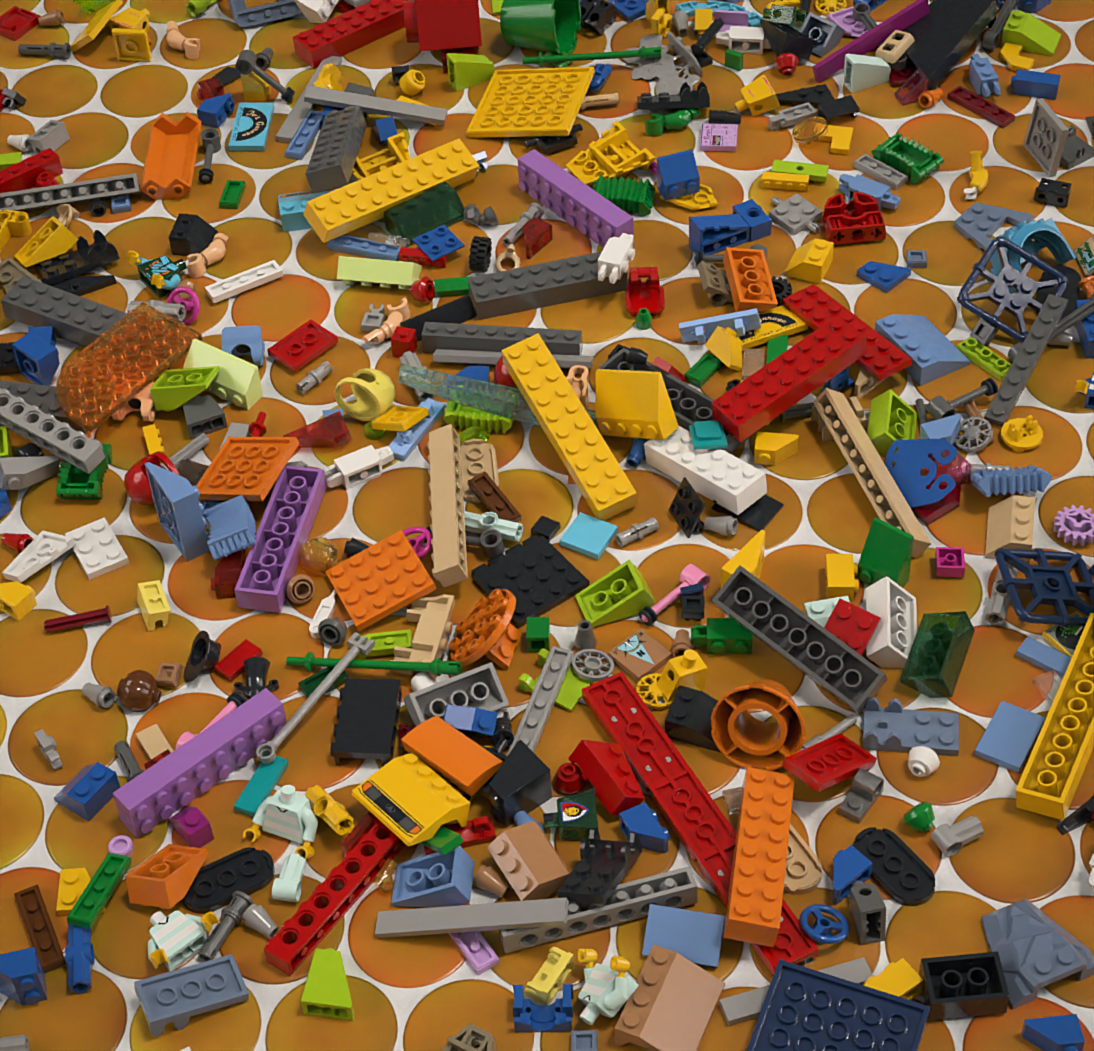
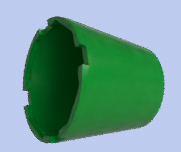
[500,0,581,55]

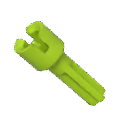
[185,0,219,17]

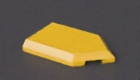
[660,184,718,211]

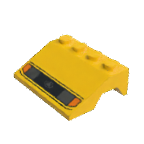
[351,753,470,847]

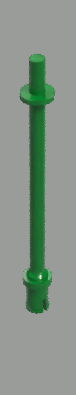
[522,46,661,68]
[286,652,462,676]

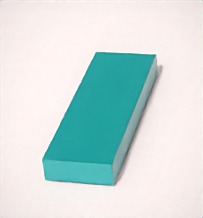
[234,755,289,817]

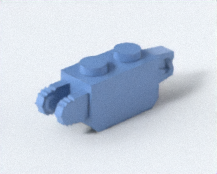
[969,54,1001,98]
[839,174,901,211]

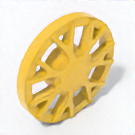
[815,0,847,16]
[636,673,673,710]

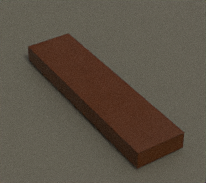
[14,884,67,973]

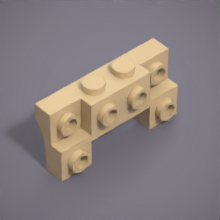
[390,594,455,675]

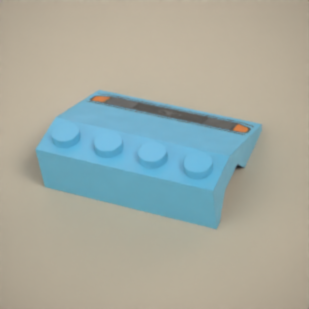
[278,186,343,232]

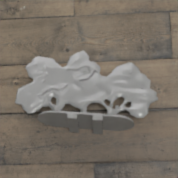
[622,31,703,95]

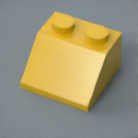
[784,238,834,284]

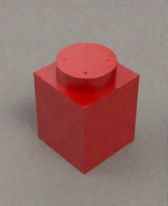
[403,0,482,51]

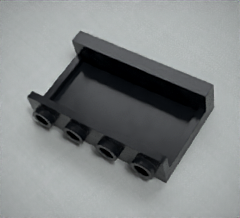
[330,678,402,767]

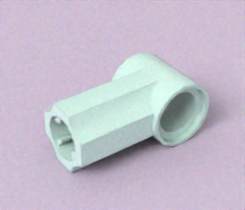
[272,853,307,903]

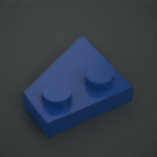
[857,261,911,293]

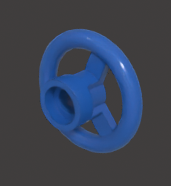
[799,904,849,944]

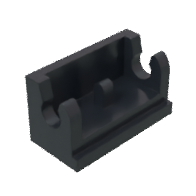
[817,95,860,125]

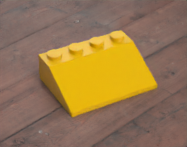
[595,369,679,440]

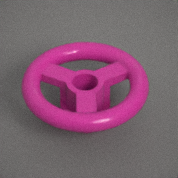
[167,287,200,325]
[403,527,433,559]

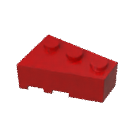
[568,740,645,816]

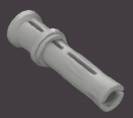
[502,203,544,247]

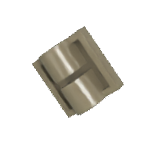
[697,261,734,307]

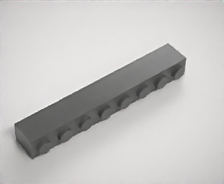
[422,322,583,355]

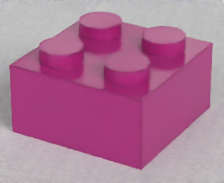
[935,547,965,577]

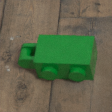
[691,618,753,654]

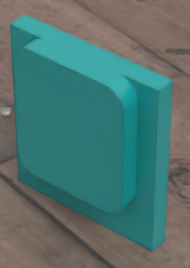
[689,421,728,450]

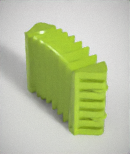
[443,387,519,434]

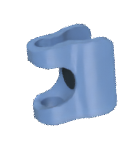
[221,325,265,366]

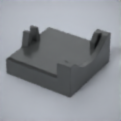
[1060,125,1094,170]

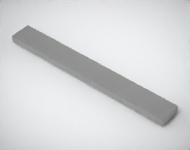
[276,56,342,143]
[304,85,448,125]
[433,349,594,369]
[375,898,569,938]

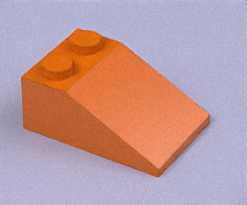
[125,844,209,909]

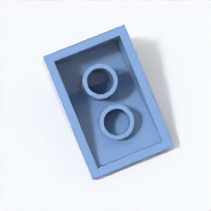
[391,846,475,908]

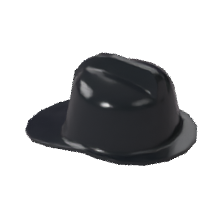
[184,630,221,683]

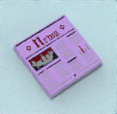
[700,123,738,152]

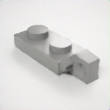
[768,102,818,130]

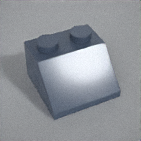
[800,12,845,57]

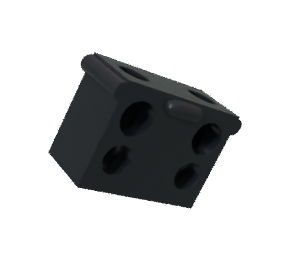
[1034,178,1072,207]

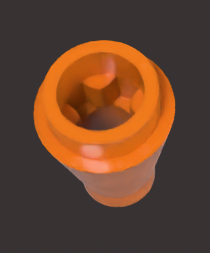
[919,88,944,109]

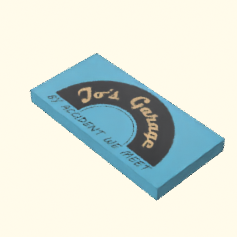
[228,103,275,151]

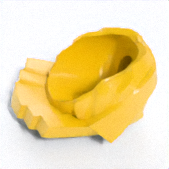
[314,63,343,91]

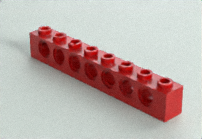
[264,819,406,976]

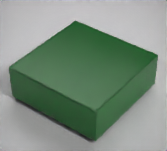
[725,49,743,71]

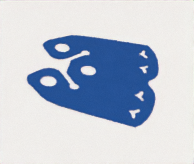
[885,439,958,508]

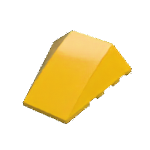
[566,120,656,186]
[352,132,411,180]

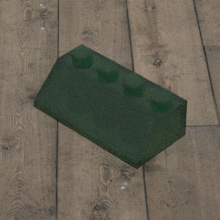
[384,182,465,247]
[900,611,975,698]

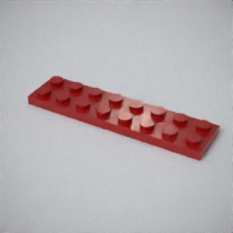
[782,284,912,381]

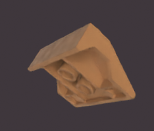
[615,944,725,1051]

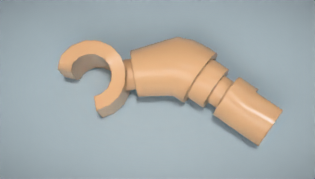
[166,21,200,60]
[187,233,228,278]
[362,297,411,344]

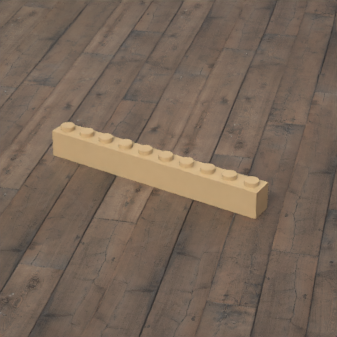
[813,388,931,558]
[427,424,468,588]

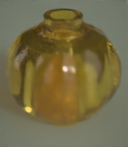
[299,537,340,577]

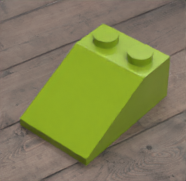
[1001,10,1061,57]
[150,366,220,412]
[575,559,656,627]

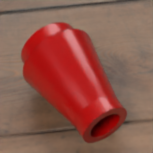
[1,533,33,553]

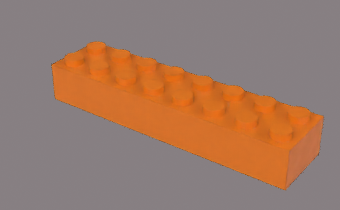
[723,767,795,947]

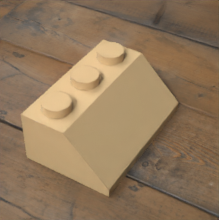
[985,495,1035,563]

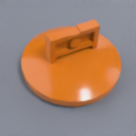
[448,588,522,670]

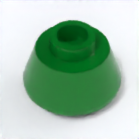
[903,801,935,833]

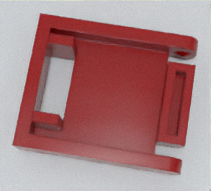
[0,6,41,41]

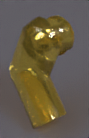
[376,858,398,893]

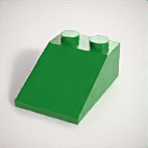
[857,517,914,588]

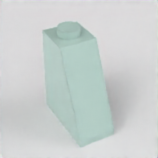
[843,54,891,93]

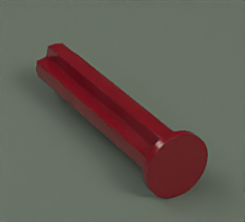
[44,605,112,633]

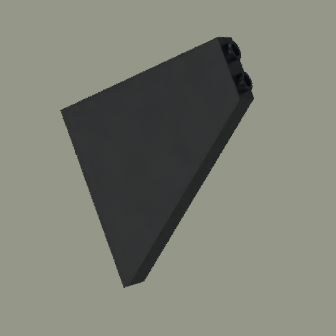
[895,0,999,91]

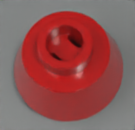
[775,53,799,76]
[34,172,59,188]
[410,277,435,303]
[553,763,586,794]

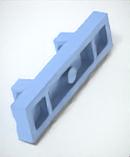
[679,308,761,344]
[388,398,446,461]

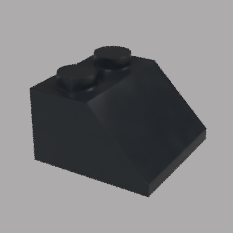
[169,214,218,256]

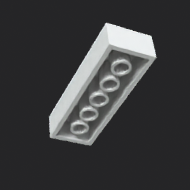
[644,425,767,515]

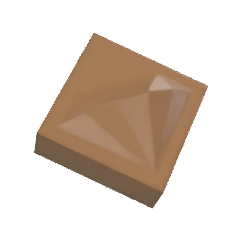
[155,662,183,687]

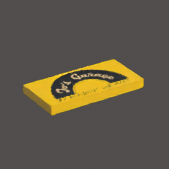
[735,305,808,350]

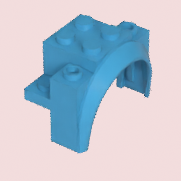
[986,217,1076,294]

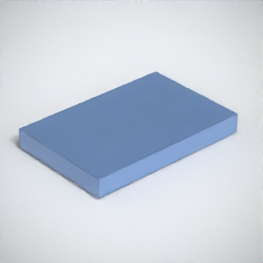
[974,701,1046,773]
[642,904,725,967]

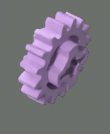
[1053,505,1094,546]

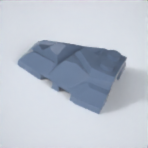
[981,898,1094,1009]

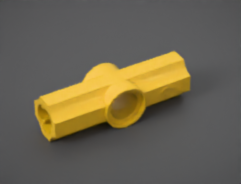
[304,785,354,836]

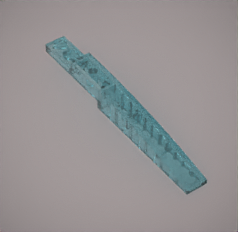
[398,364,598,429]

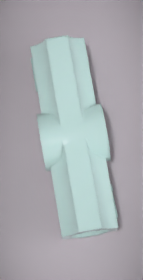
[464,511,523,542]

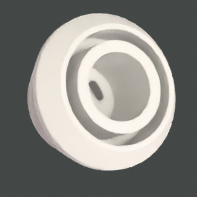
[908,746,940,777]

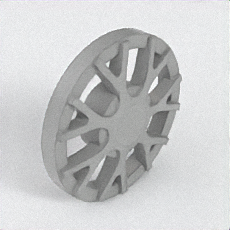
[954,417,993,452]
[571,649,614,682]

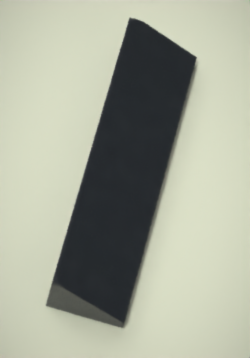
[400,294,476,342]

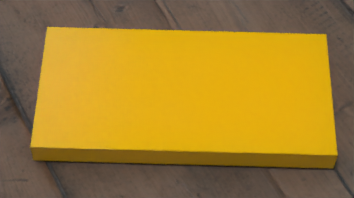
[71,0,123,52]

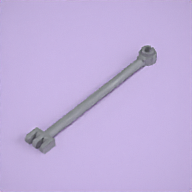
[256,632,375,765]

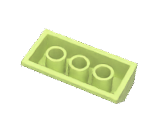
[337,256,422,290]
[183,339,263,410]

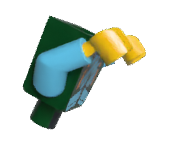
[126,251,187,298]

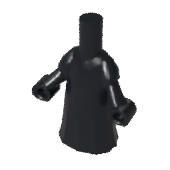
[234,657,279,699]

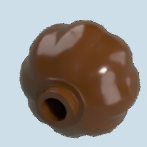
[117,670,162,712]

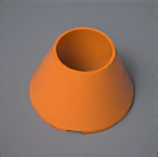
[711,679,805,771]

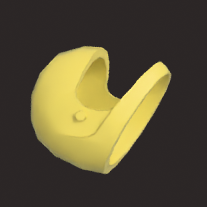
[335,368,396,421]

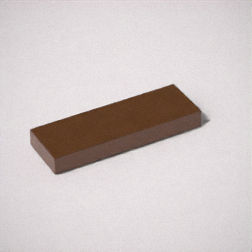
[468,471,521,522]

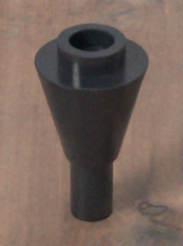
[344,537,370,558]

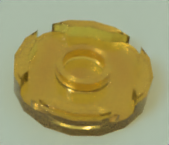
[792,117,828,145]

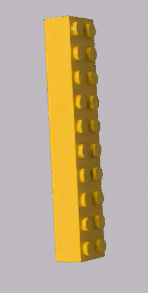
[303,138,480,243]
[502,333,637,521]
[1015,613,1094,820]

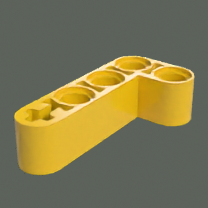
[0,210,32,253]

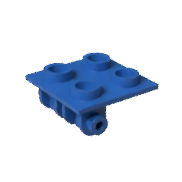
[412,225,465,261]

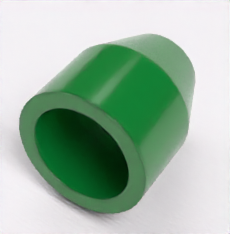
[636,308,652,330]

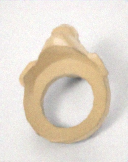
[57,204,80,228]
[496,244,521,272]

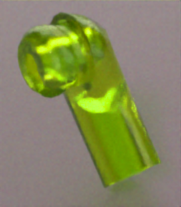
[458,425,490,442]

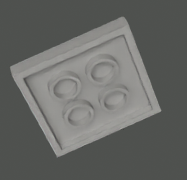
[1023,98,1069,177]

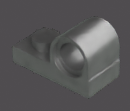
[838,768,884,824]

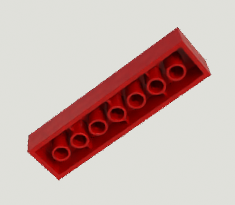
[293,0,410,69]
[711,315,867,442]

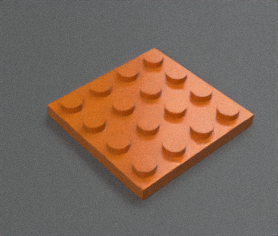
[196,437,299,501]
[325,530,437,631]

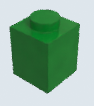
[526,617,550,652]

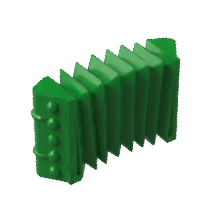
[872,133,944,185]
[592,175,655,217]
[56,444,113,500]

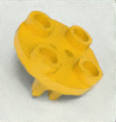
[1000,415,1043,453]

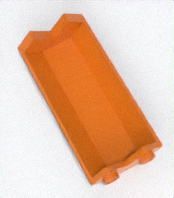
[140,112,202,200]

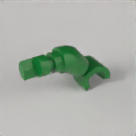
[645,108,701,136]

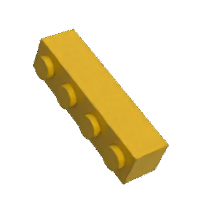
[761,172,809,192]
[142,424,166,463]

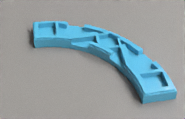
[676,0,764,27]

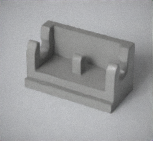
[28,120,70,154]

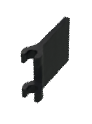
[712,494,784,532]

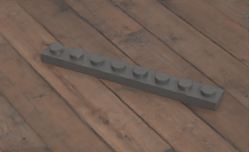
[984,294,1068,427]

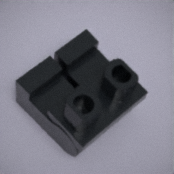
[580,0,618,36]

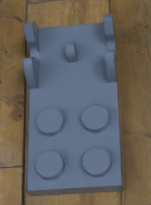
[863,697,959,756]
[134,954,249,1036]

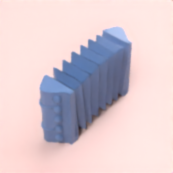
[969,465,1052,497]
[203,495,257,560]

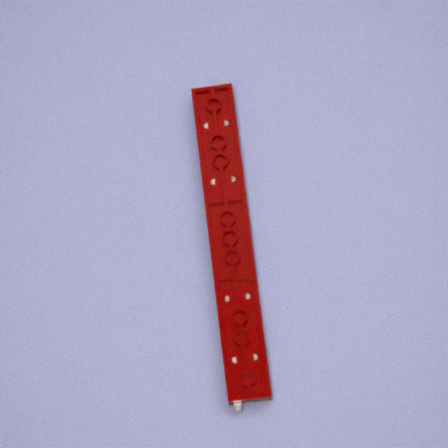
[582,672,819,976]

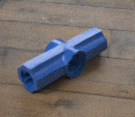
[65,924,95,994]

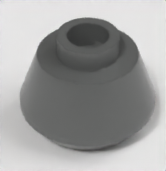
[318,617,347,646]

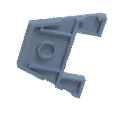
[954,202,1034,251]

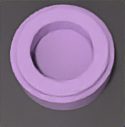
[108,835,134,857]

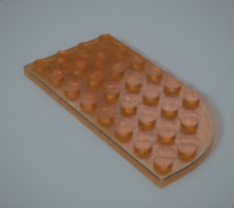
[56,302,202,432]

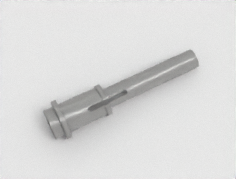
[800,715,857,751]

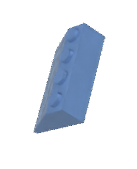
[875,314,971,386]
[145,462,210,562]

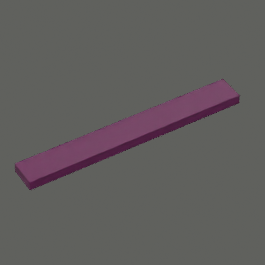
[812,0,930,83]

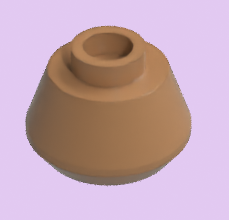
[286,574,315,604]

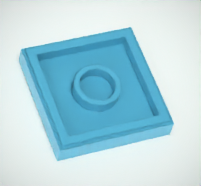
[560,512,618,560]

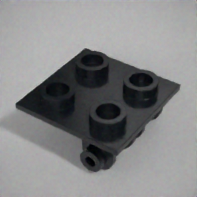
[669,477,705,538]

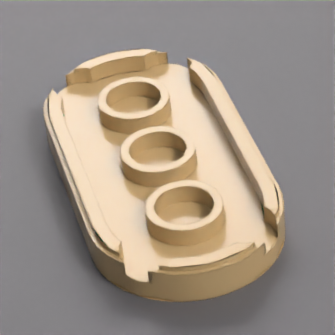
[461,439,499,503]
[783,823,822,894]

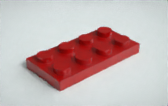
[782,733,877,792]

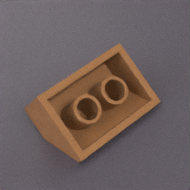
[487,821,570,901]

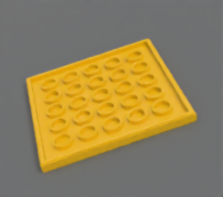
[466,67,595,138]

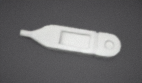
[309,590,336,638]

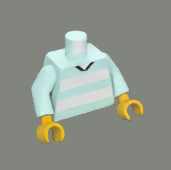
[243,785,318,859]
[148,911,220,971]
[577,948,639,1025]

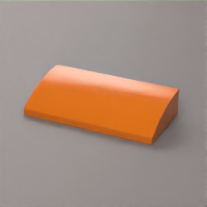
[723,247,778,312]
[401,716,503,797]

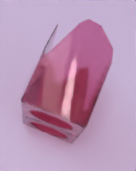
[925,450,972,486]

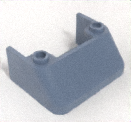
[227,0,301,28]

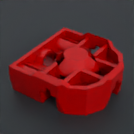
[822,192,886,245]

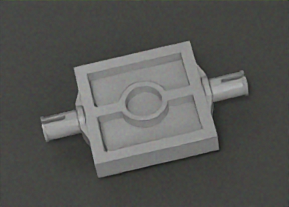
[769,193,823,235]

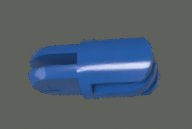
[587,64,612,92]

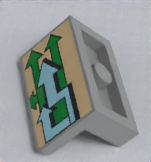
[1074,236,1094,276]

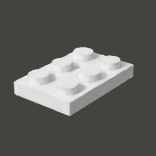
[65,517,129,580]

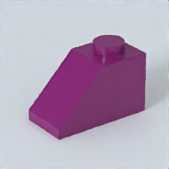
[167,807,214,848]

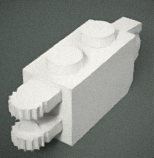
[716,26,771,54]
[598,233,635,284]
[324,445,394,490]

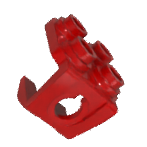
[625,267,665,317]

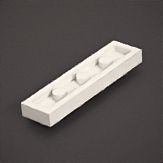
[205,260,283,303]

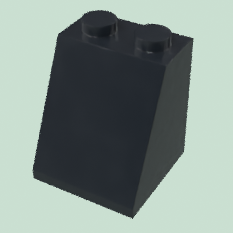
[489,740,552,828]

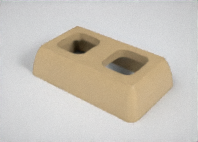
[875,30,915,64]

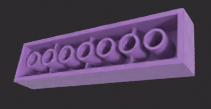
[518,149,634,248]
[235,465,327,613]
[112,688,287,838]

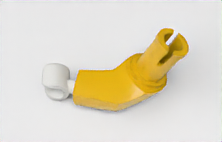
[964,151,988,200]

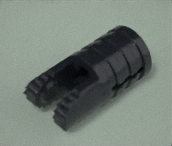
[708,110,741,125]
[493,711,514,748]

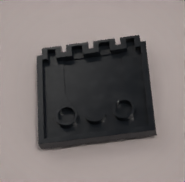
[471,534,590,629]

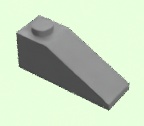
[0,456,61,490]

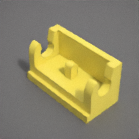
[137,580,171,631]
[524,947,574,1006]

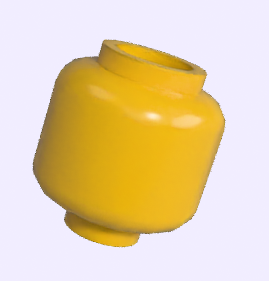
[399,69,425,96]

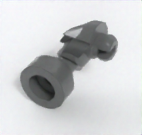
[463,204,499,226]

